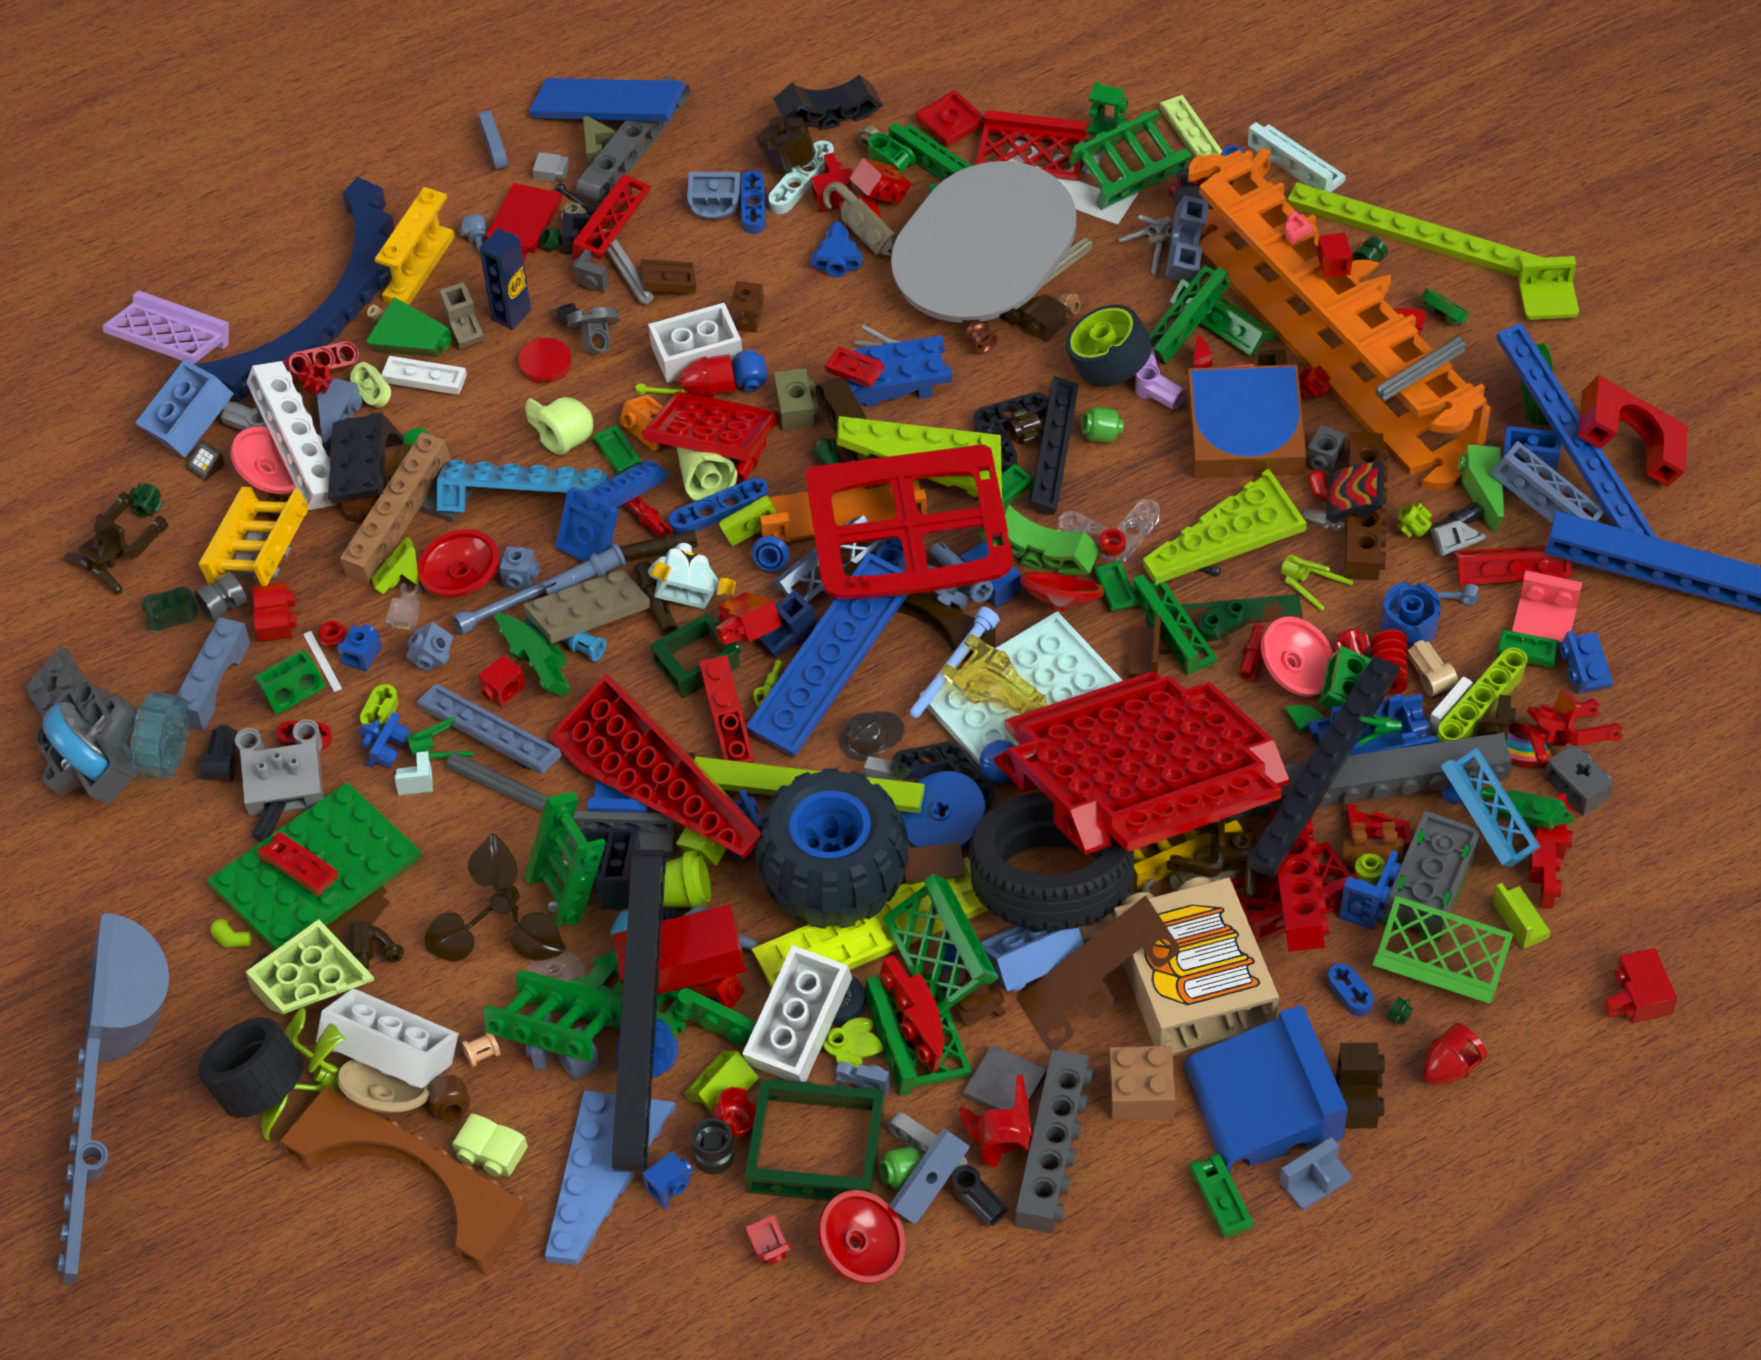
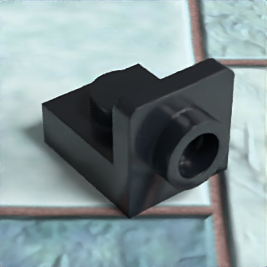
[561,213,589,254]

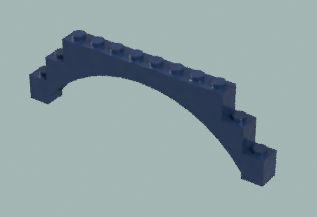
[166,177,395,403]

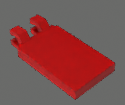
[486,183,562,261]

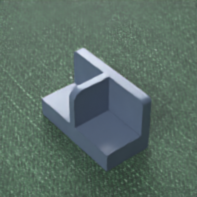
[1279,1137,1352,1210]

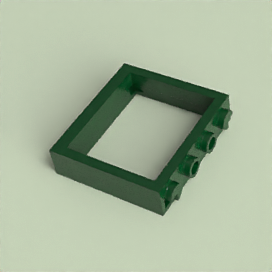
[745,1078,885,1201]

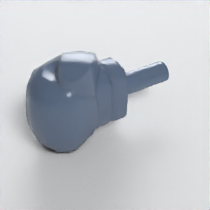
[458,214,486,254]

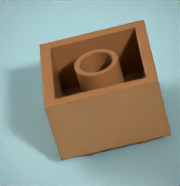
[1109,1046,1175,1120]

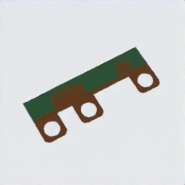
[1145,594,1303,654]

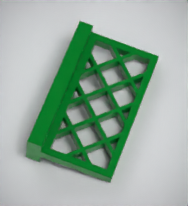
[883,874,999,1015]
[865,972,972,1096]

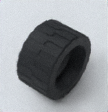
[198,1017,304,1118]

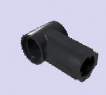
[200,725,238,781]
[951,1165,1008,1228]

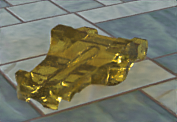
[941,634,1047,714]

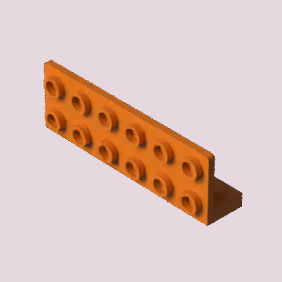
[755,479,927,542]

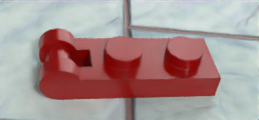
[257,832,338,896]

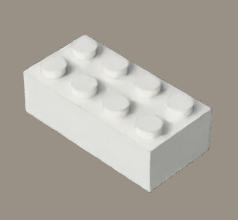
[743,945,852,1083]
[316,988,459,1088]

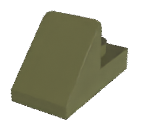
[583,116,615,167]

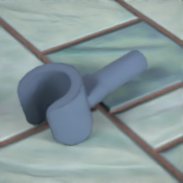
[1438,584,1479,606]

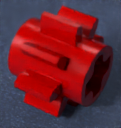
[297,361,334,396]
[1299,365,1331,399]
[1333,628,1371,656]

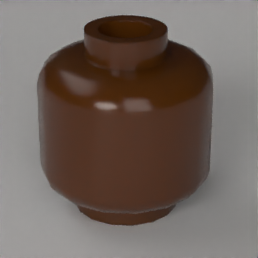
[428,1075,470,1121]

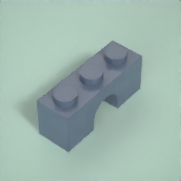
[1165,195,1209,282]

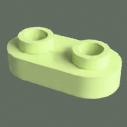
[350,362,391,408]

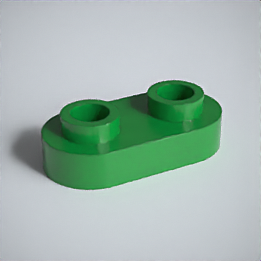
[1421,287,1470,325]

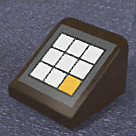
[186,440,225,481]

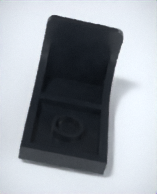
[328,413,404,503]

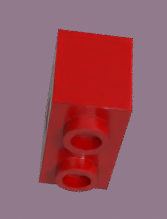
[849,157,912,205]

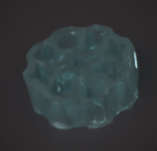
[131,691,190,779]

